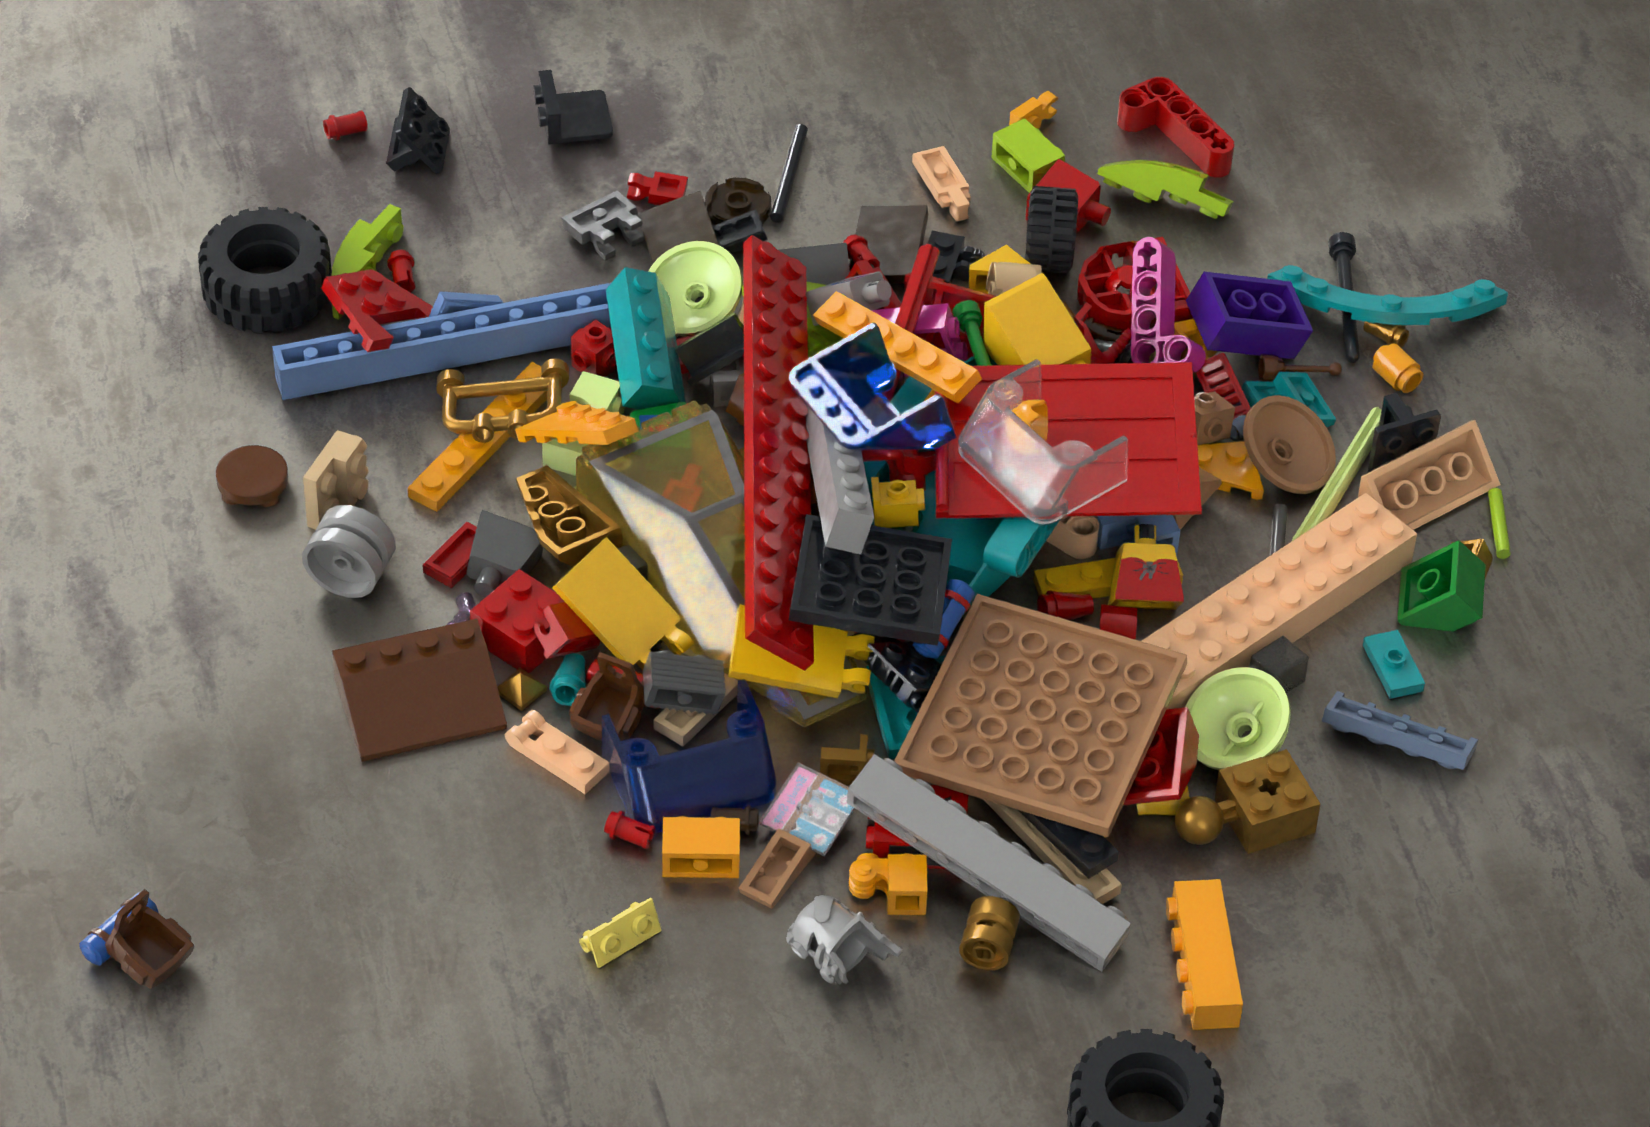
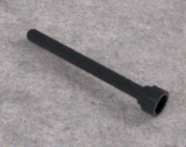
[1328,232,1360,363]

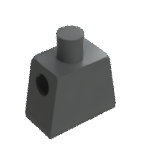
[467,510,544,597]

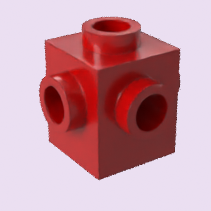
[571,319,617,377]

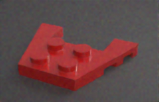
[321,269,433,352]

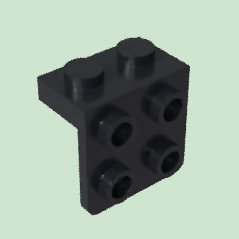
[533,70,613,145]

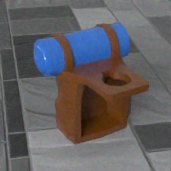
[79,889,194,989]

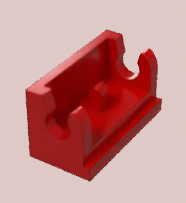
[534,602,602,659]

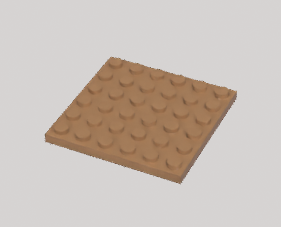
[894,594,1187,837]

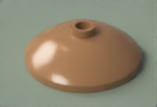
[1243,395,1336,494]

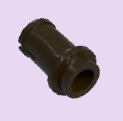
[1085,317,1123,342]
[711,805,759,835]

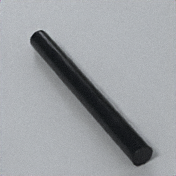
[770,124,808,223]

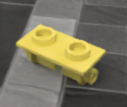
[579,898,662,968]

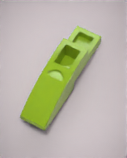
[1097,160,1234,219]
[331,204,404,320]

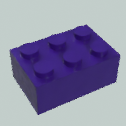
[1186,271,1313,359]

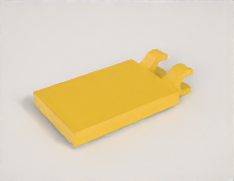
[552,537,694,671]
[728,604,875,698]

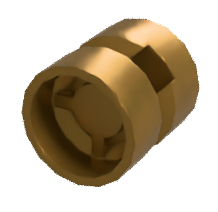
[959,896,1020,970]

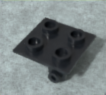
[867,641,942,709]

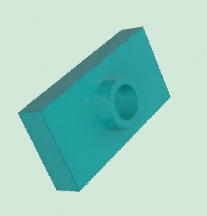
[1363,630,1425,699]

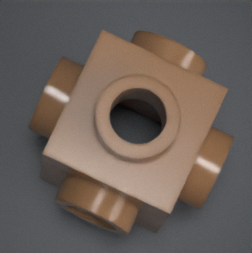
[1194,391,1235,445]

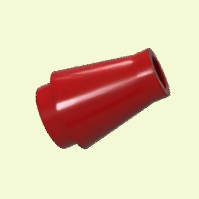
[1037,590,1094,621]

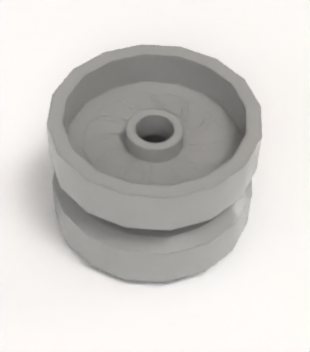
[302,505,396,598]

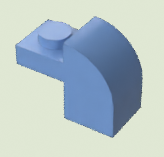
[1097,515,1180,555]

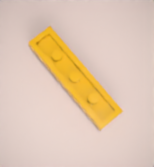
[1033,558,1183,599]

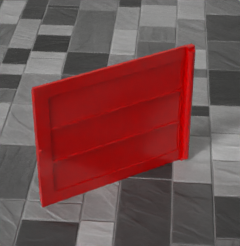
[935,362,1202,519]

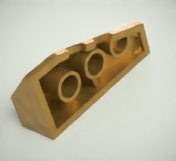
[516,465,623,567]

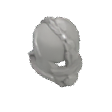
[786,895,903,985]

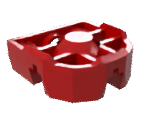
[1077,236,1194,334]

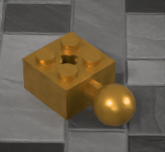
[1175,749,1321,854]

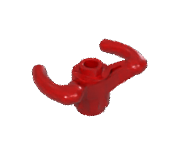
[861,447,936,491]

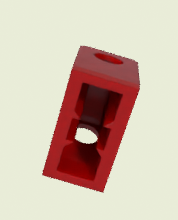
[1025,159,1111,233]

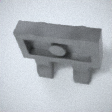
[562,191,643,260]

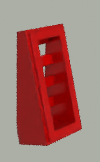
[1195,353,1251,420]

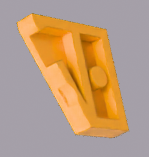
[1197,441,1264,500]

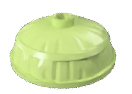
[1185,667,1291,770]

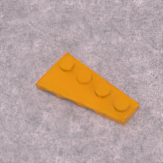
[515,401,639,445]

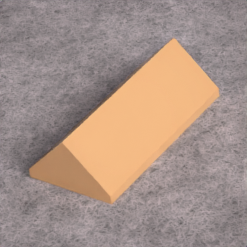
[1358,420,1501,530]

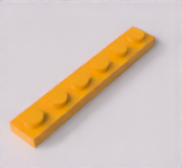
[813,291,982,403]
[408,362,548,512]

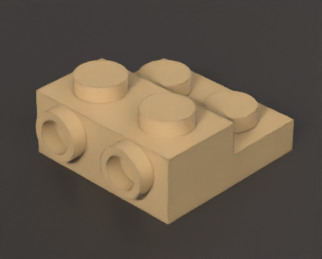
[303,430,369,529]

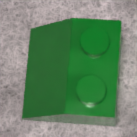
[1397,540,1486,632]

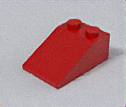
[1123,707,1199,805]

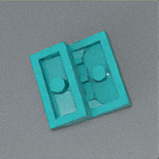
[1241,372,1337,428]

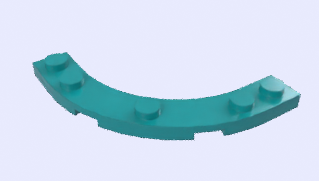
[1267,265,1508,325]

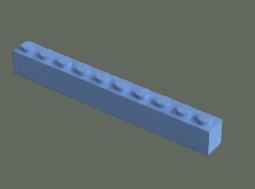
[272,283,611,400]

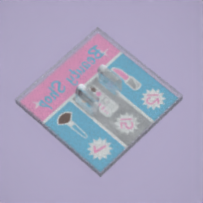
[759,762,855,856]

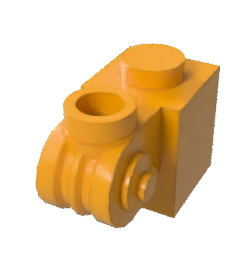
[849,853,928,915]

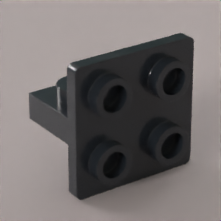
[386,87,450,174]
[1367,392,1441,473]

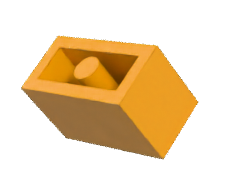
[662,816,740,878]

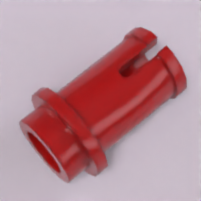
[323,110,368,141]
[843,234,880,268]
[387,250,415,293]
[604,810,655,849]

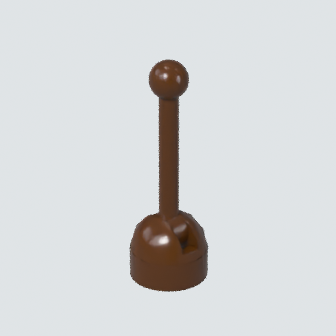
[1258,354,1342,382]

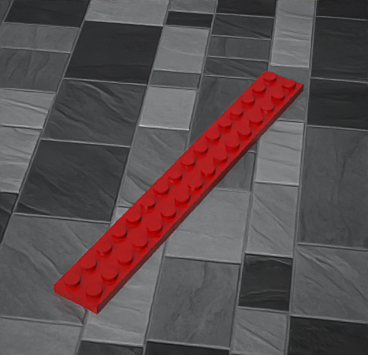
[743,235,814,671]

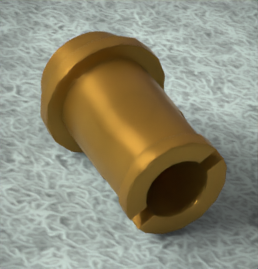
[1363,322,1409,348]

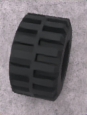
[1025,186,1078,274]

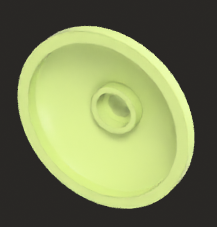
[648,241,743,337]

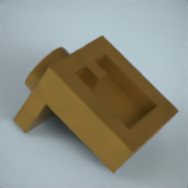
[820,734,875,785]

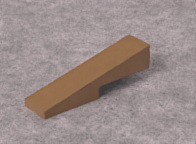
[738,775,848,909]

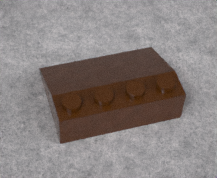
[332,619,507,762]

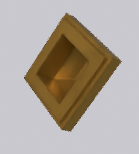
[497,668,547,711]

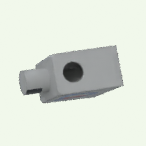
[805,271,892,326]

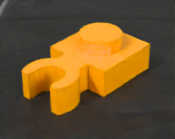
[1009,91,1058,129]

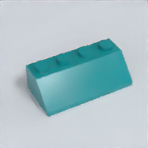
[606,267,688,414]

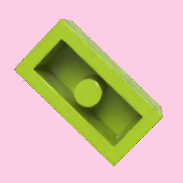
[991,118,1065,193]

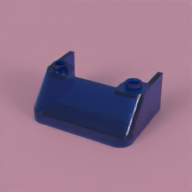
[602,679,777,834]

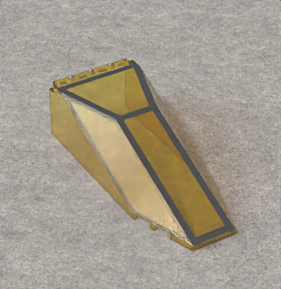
[576,400,867,727]

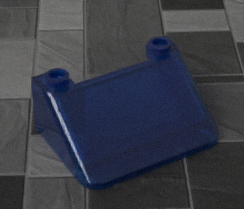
[789,322,956,450]

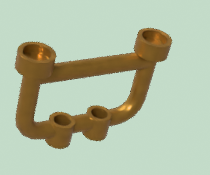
[436,359,569,443]

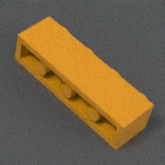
[1166,879,1243,1030]

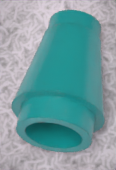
[550,653,586,706]

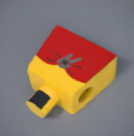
[1108,524,1184,610]

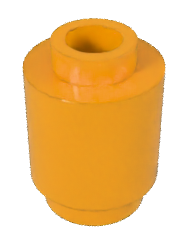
[1372,343,1424,393]

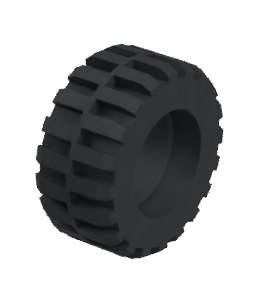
[198,207,332,334]
[1067,1029,1224,1127]

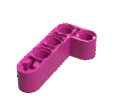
[1131,237,1206,373]

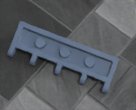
[1322,691,1478,770]

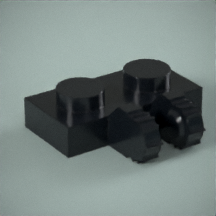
[927,230,985,284]

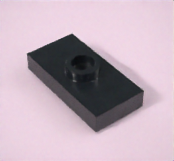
[713,209,768,254]

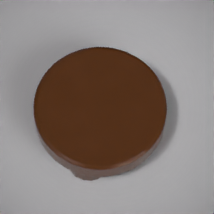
[216,445,288,507]

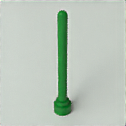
[952,300,991,366]

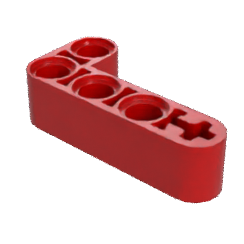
[1117,77,1234,178]

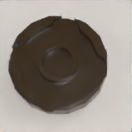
[705,177,771,225]

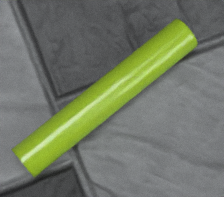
[1488,488,1511,559]

